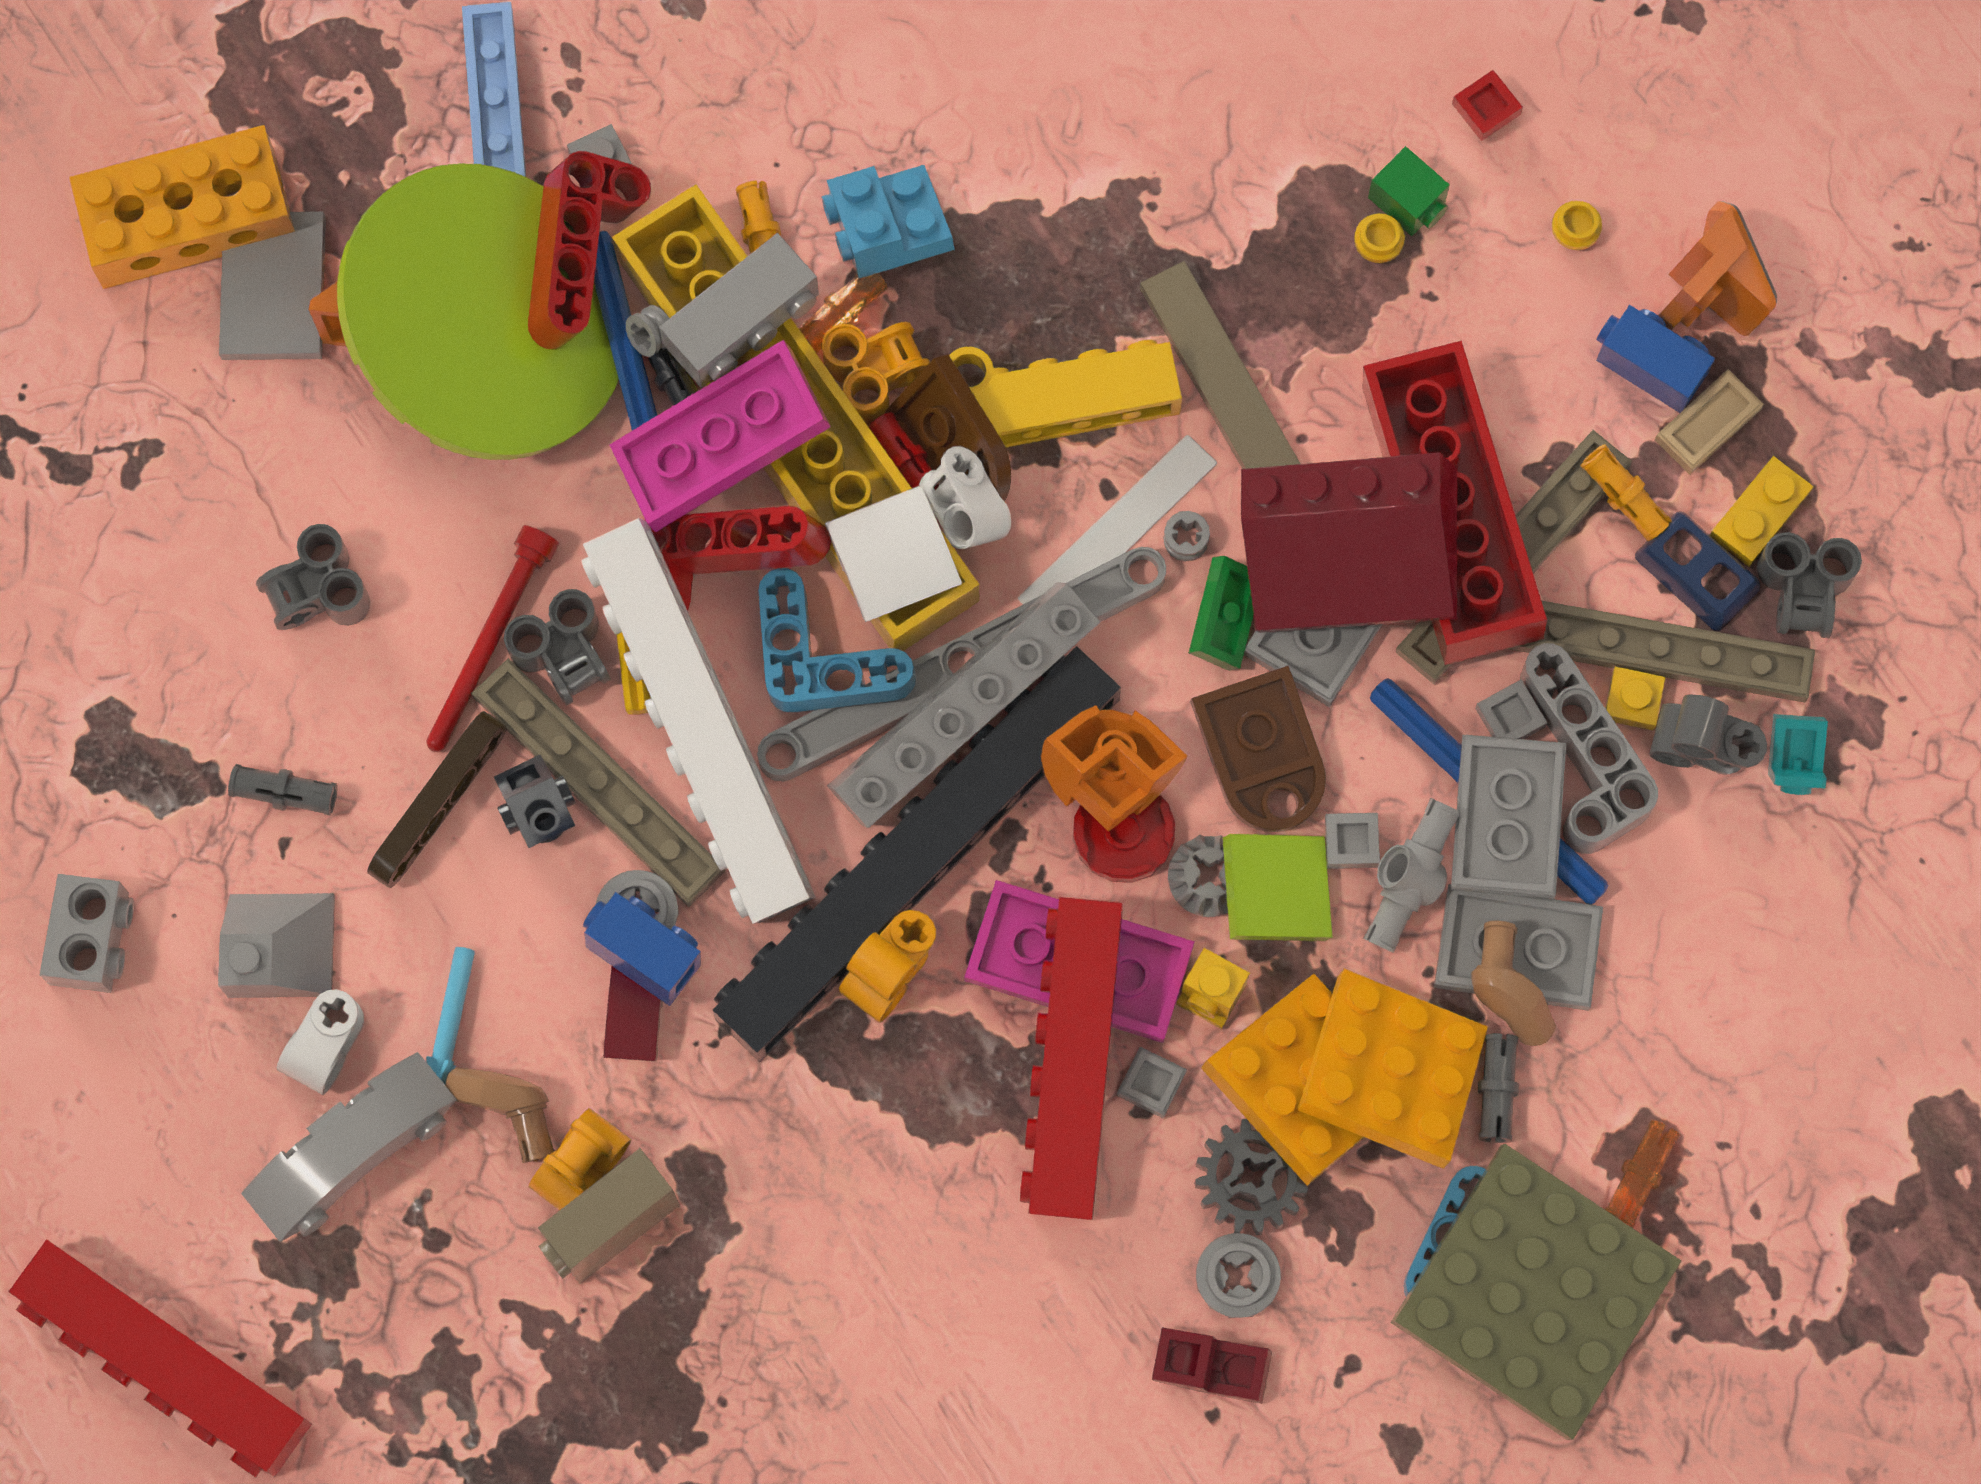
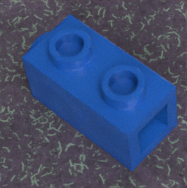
[1596,304,1715,413]
[583,892,701,1006]

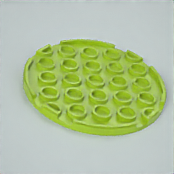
[337,163,619,460]

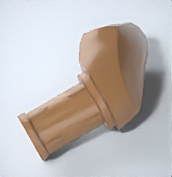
[1471,920,1556,1046]
[445,1067,555,1163]

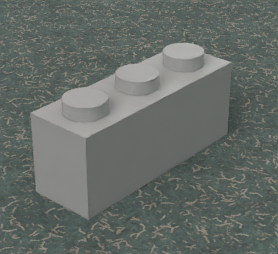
[659,233,819,388]

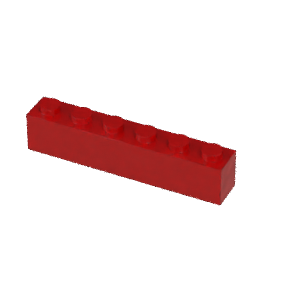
[1020,897,1123,1220]
[8,1239,312,1478]

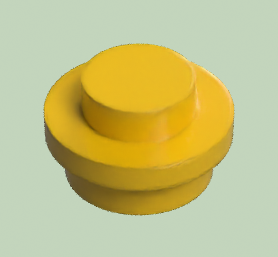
[1552,201,1602,250]
[1354,213,1405,263]

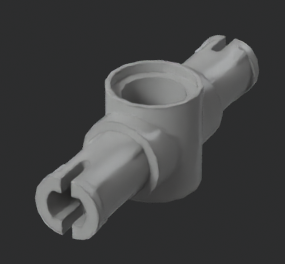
[1363,798,1461,953]

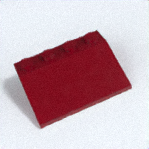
[1241,452,1457,633]

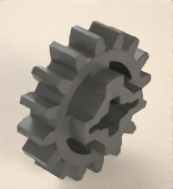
[1194,1119,1308,1235]

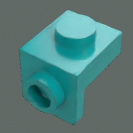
[1768,714,1828,795]

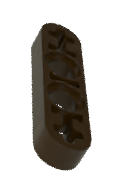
[367,711,507,888]

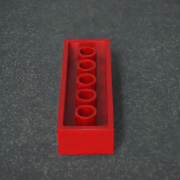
[1362,340,1547,665]

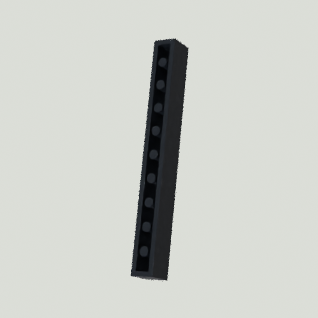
[713,646,1121,1062]

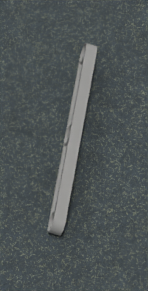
[757,547,1166,781]

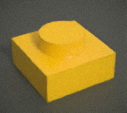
[1605,666,1665,731]

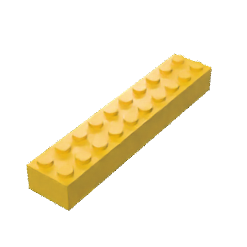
[612,184,980,651]

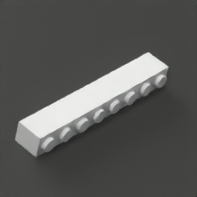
[582,518,816,924]

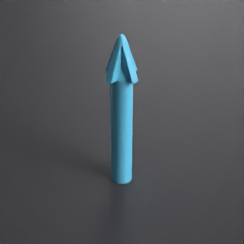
[426,947,475,1084]

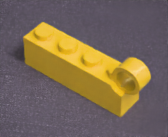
[949,340,1182,447]

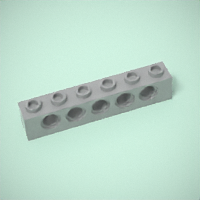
[827,582,1100,828]

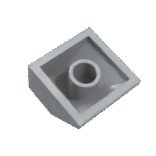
[218,893,335,998]

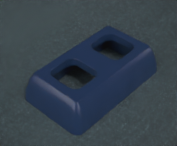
[1635,511,1760,631]

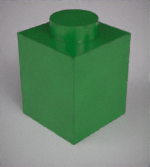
[1368,146,1450,236]

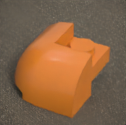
[1041,705,1188,831]

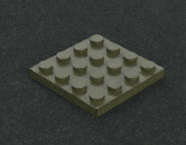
[1390,1144,1682,1440]

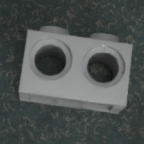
[39,874,134,993]

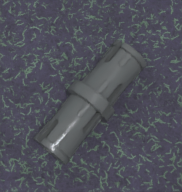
[228,764,338,816]
[1478,1033,1519,1143]

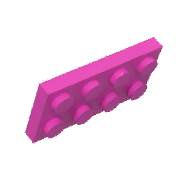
[609,340,831,532]
[964,880,1195,1043]

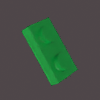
[1188,556,1254,671]

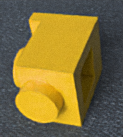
[1176,948,1250,1030]

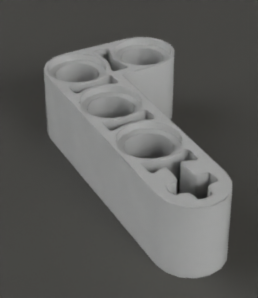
[1520,643,1658,854]

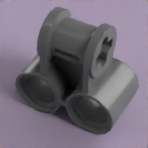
[256,524,371,630]
[1756,532,1862,638]
[504,589,611,706]
[1649,694,1767,775]

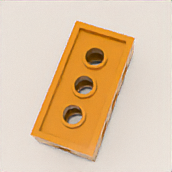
[69,125,295,289]

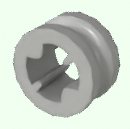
[626,305,669,357]
[1163,511,1210,562]

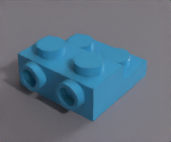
[821,165,955,278]

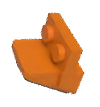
[1658,201,1777,336]

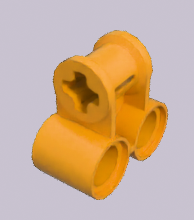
[822,321,930,426]
[839,910,936,1023]
[528,1108,632,1211]

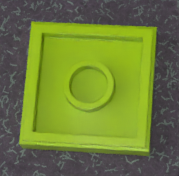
[1223,834,1332,941]

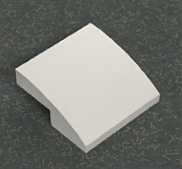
[825,486,962,622]

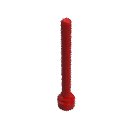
[426,525,559,752]

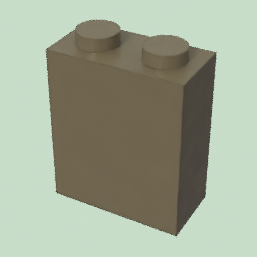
[538,1148,680,1284]

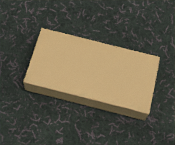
[1655,369,1764,475]

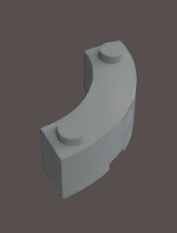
[241,1052,457,1242]

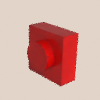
[1452,70,1523,142]

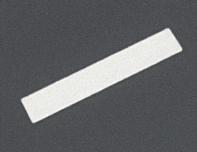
[1018,435,1217,604]

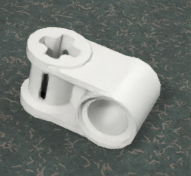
[919,446,1012,549]
[276,989,364,1095]

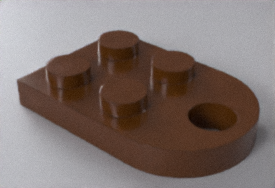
[884,354,1011,502]
[1190,665,1326,832]

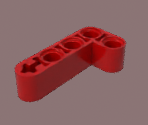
[528,151,651,350]
[644,506,831,611]

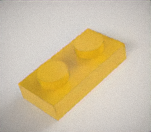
[1710,456,1814,567]

